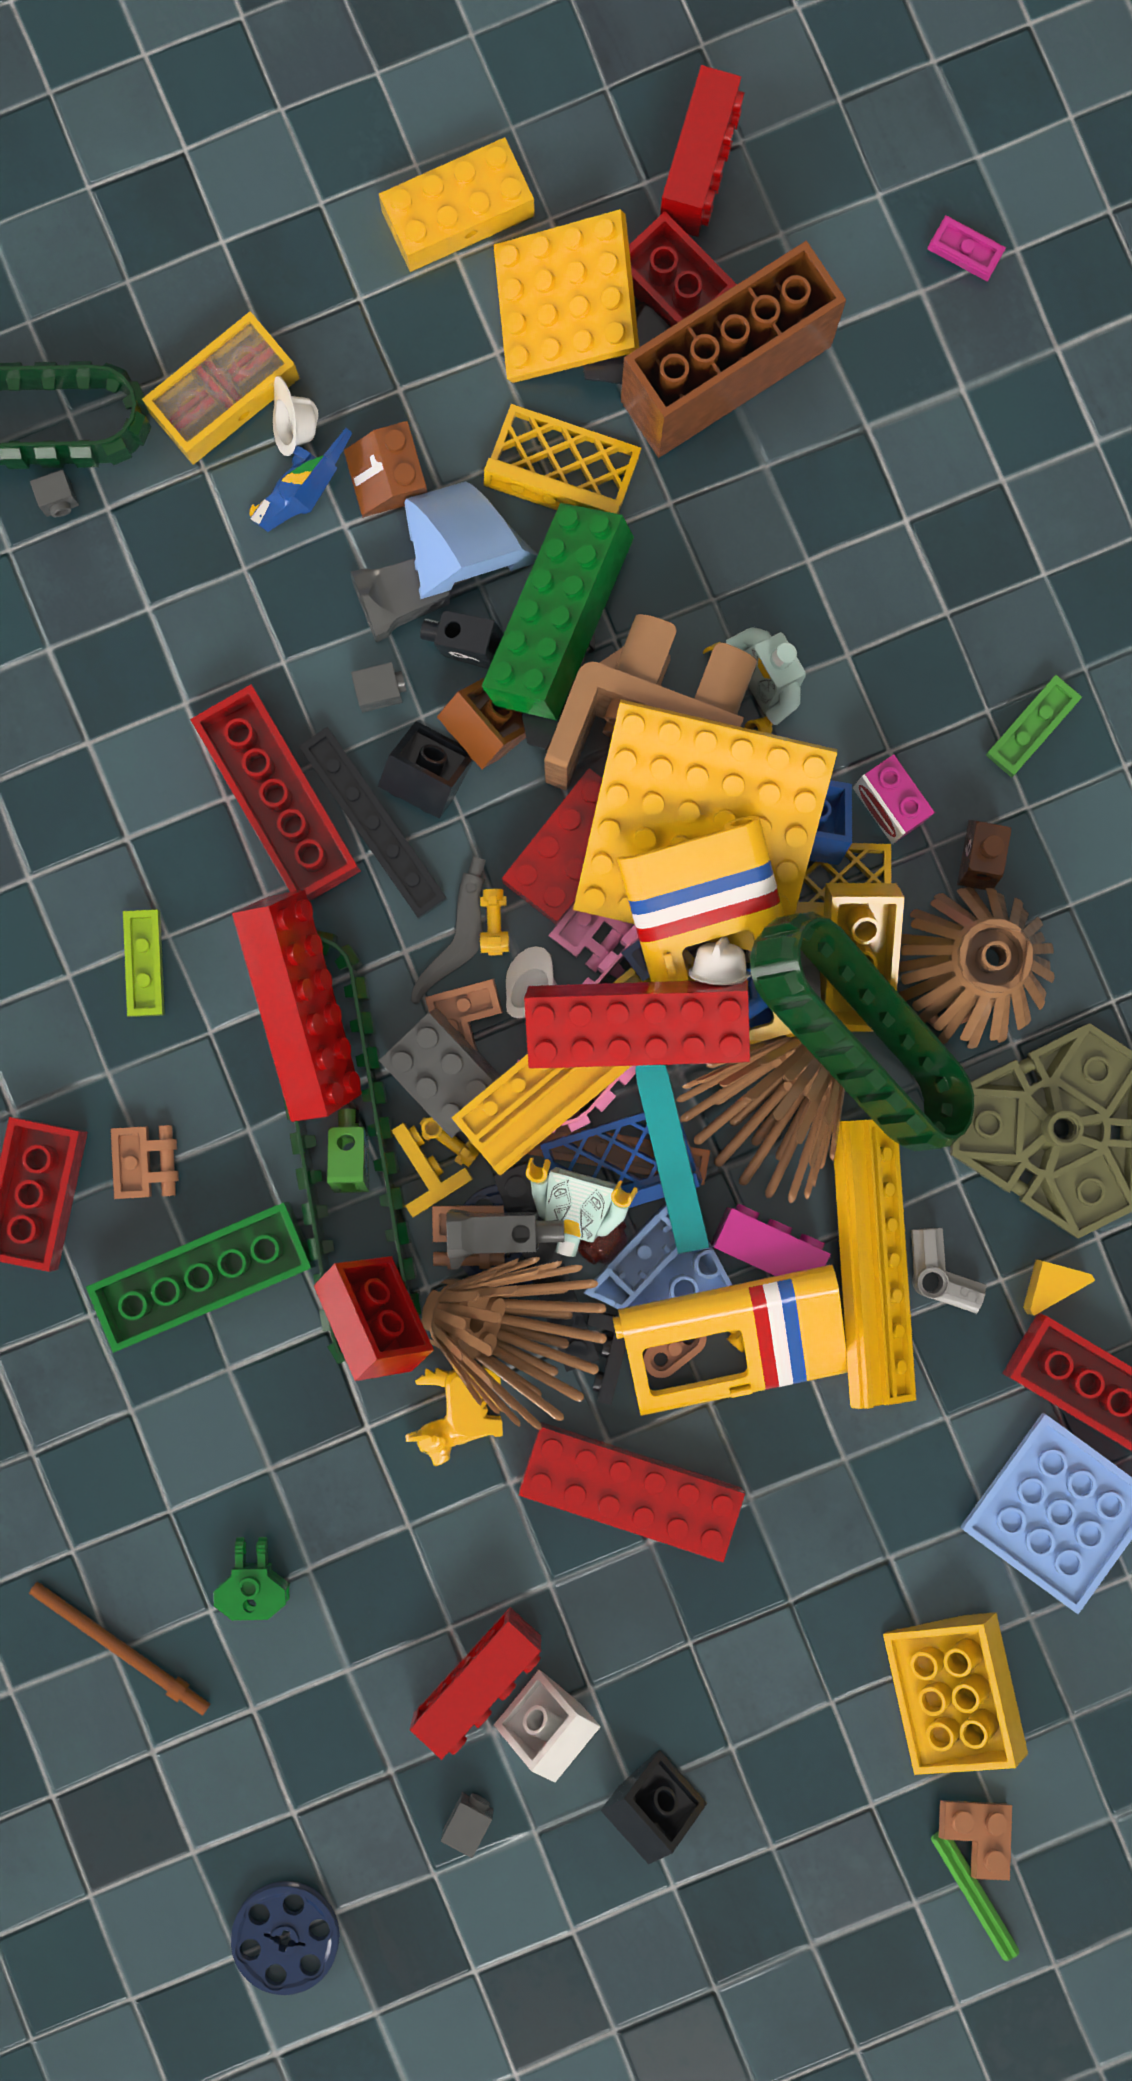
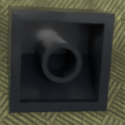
[378,721,474,819]
[601,1750,707,1865]

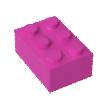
[710,1204,831,1276]

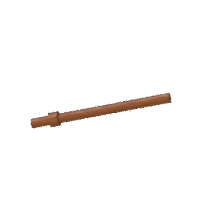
[29,1581,211,1716]

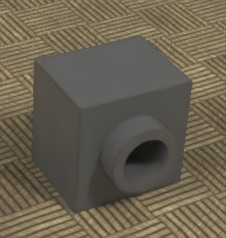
[30,470,79,517]

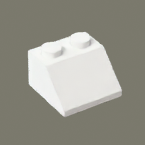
[494,1670,601,1782]

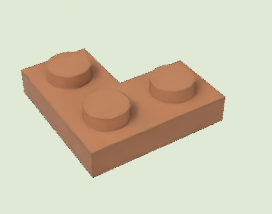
[425,978,503,1051]
[939,1800,1012,1881]

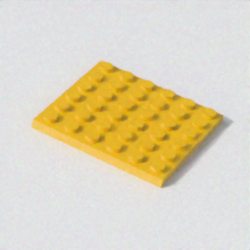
[573,699,837,951]

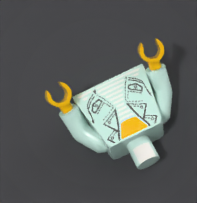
[703,627,806,734]
[526,1158,638,1257]

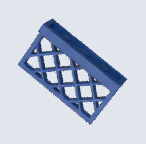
[540,1109,703,1208]

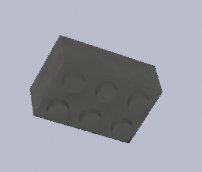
[378,1008,501,1138]

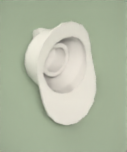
[273,376,318,456]
[689,937,751,985]
[506,946,557,1018]

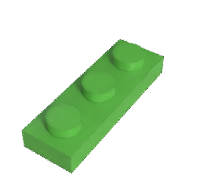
[985,675,1082,778]

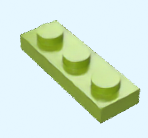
[123,909,165,1017]

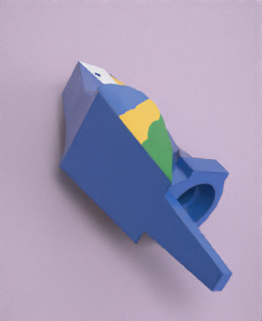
[249,428,352,532]

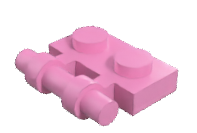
[549,902,633,973]

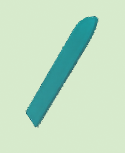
[635,1065,710,1254]

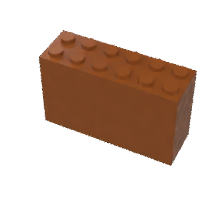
[621,240,846,458]

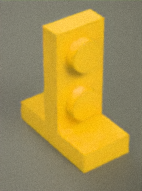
[391,1123,474,1218]

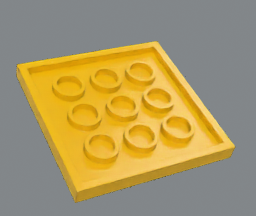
[494,209,639,383]

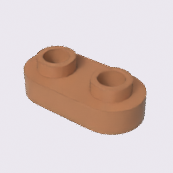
[643,1336,707,1378]

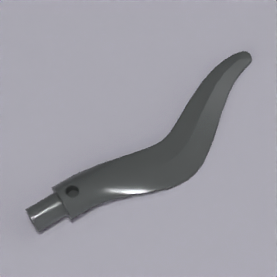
[411,856,486,1004]

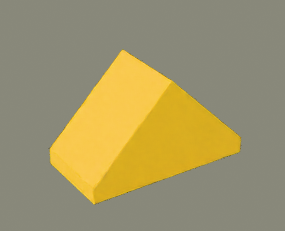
[1023,1260,1095,1316]

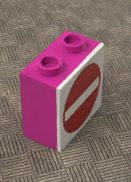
[853,754,935,845]

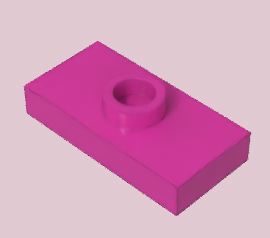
[927,215,1006,282]

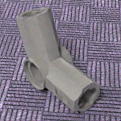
[911,1228,987,1314]

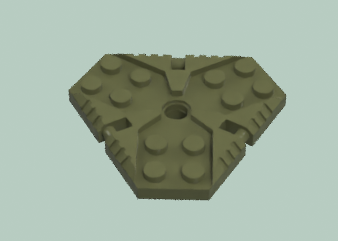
[950,1023,1132,1238]

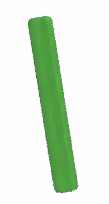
[931,1831,1019,1961]

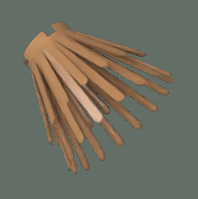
[898,887,1054,1049]
[676,1035,845,1203]
[421,1257,607,1430]

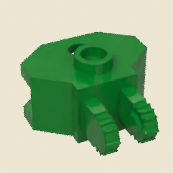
[213,1537,290,1621]

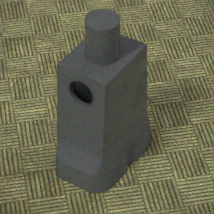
[351,558,470,643]
[446,1209,565,1269]

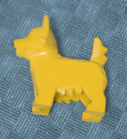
[405,1365,503,1466]

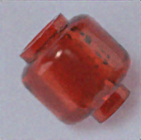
[577,1222,628,1265]

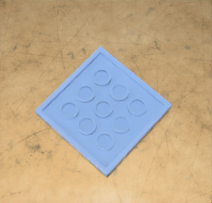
[960,1412,1132,1614]

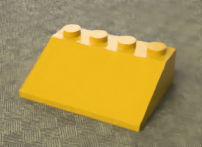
[883,1612,1028,1775]

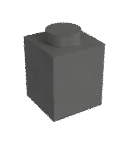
[351,662,407,713]
[441,1792,494,1858]

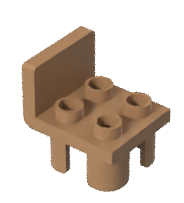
[544,614,757,791]

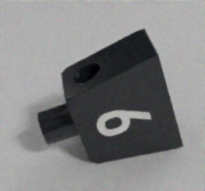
[420,611,504,669]

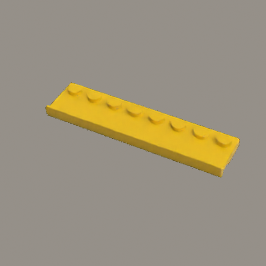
[451,949,697,1176]
[832,1120,916,1409]

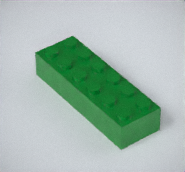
[482,503,634,721]
[86,1202,316,1353]

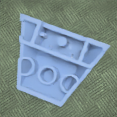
[404,481,538,600]
[584,1203,732,1341]

